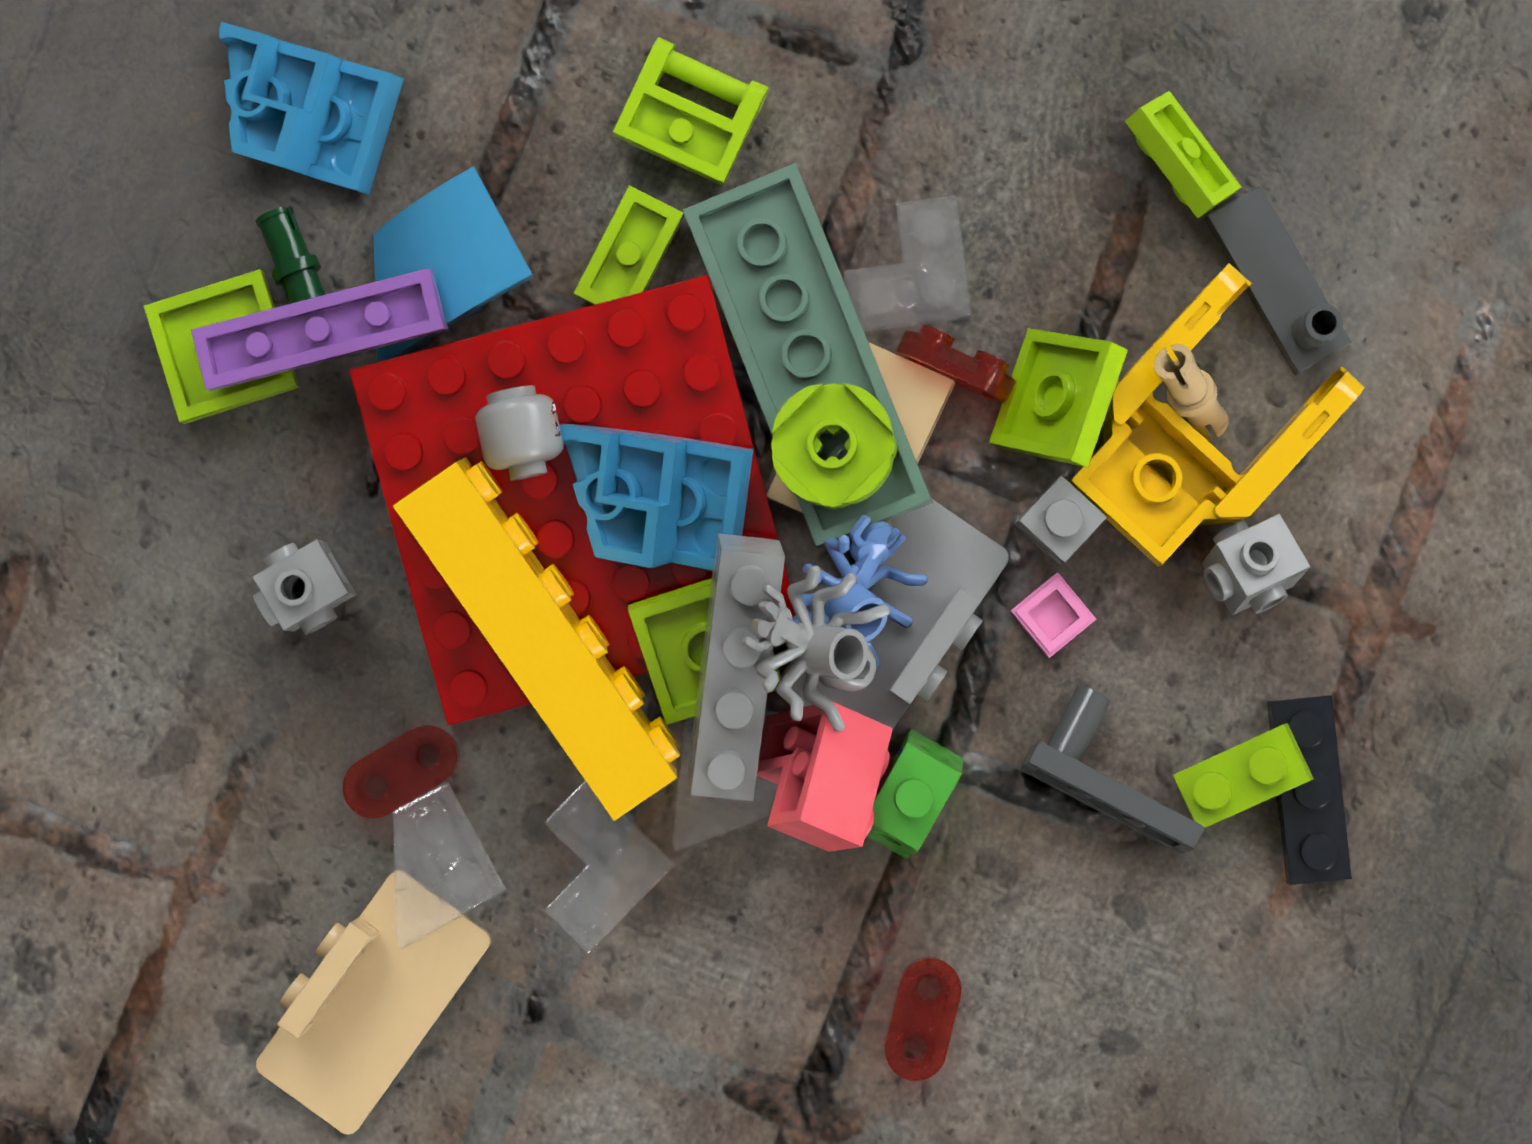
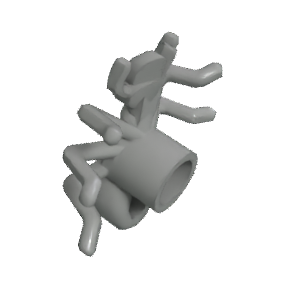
[741,565,891,732]

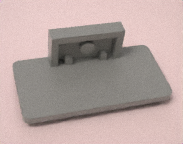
[781,498,1009,729]

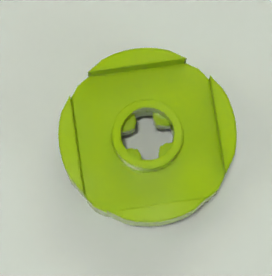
[771,383,897,510]

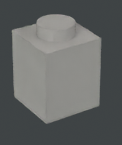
[1013,475,1107,566]

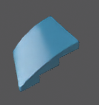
[219,22,404,195]
[373,166,534,362]
[559,424,753,571]

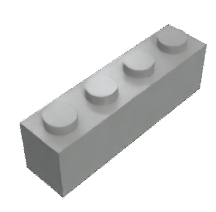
[688,533,785,801]

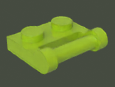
[613,37,769,187]

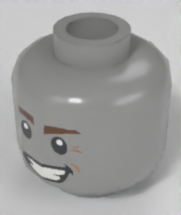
[475,385,563,481]

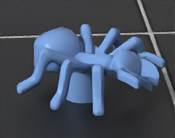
[791,515,928,669]

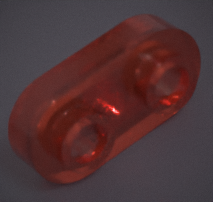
[895,324,1016,404]
[343,725,460,818]
[884,956,961,1081]

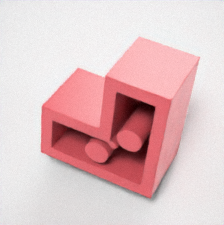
[757,701,893,852]

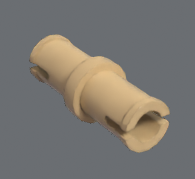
[1154,344,1229,441]

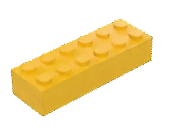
[393,457,681,821]

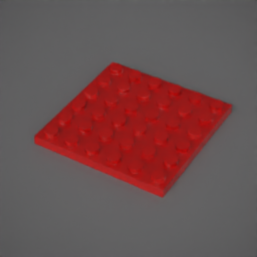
[349,275,795,726]

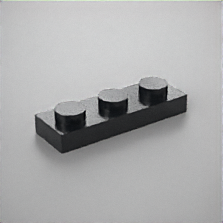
[1267,695,1352,885]

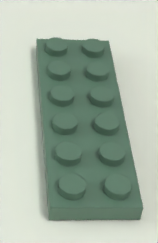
[683,163,933,549]

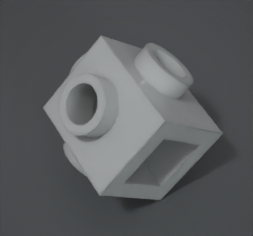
[1202,514,1310,616]
[253,539,357,635]

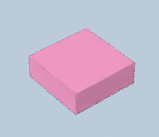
[1009,572,1097,658]

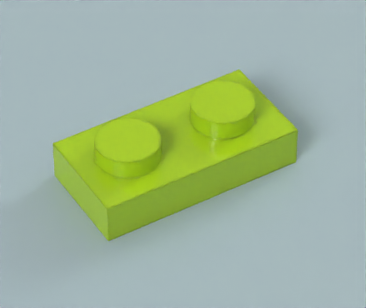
[1125,91,1242,219]
[573,185,684,305]
[1173,723,1314,828]

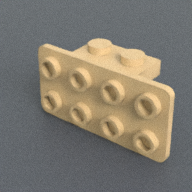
[256,871,491,1135]

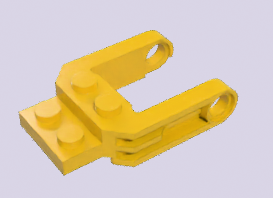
[1069,263,1365,567]

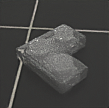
[843,195,972,332]
[544,781,675,953]

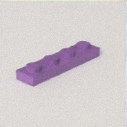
[191,268,448,391]

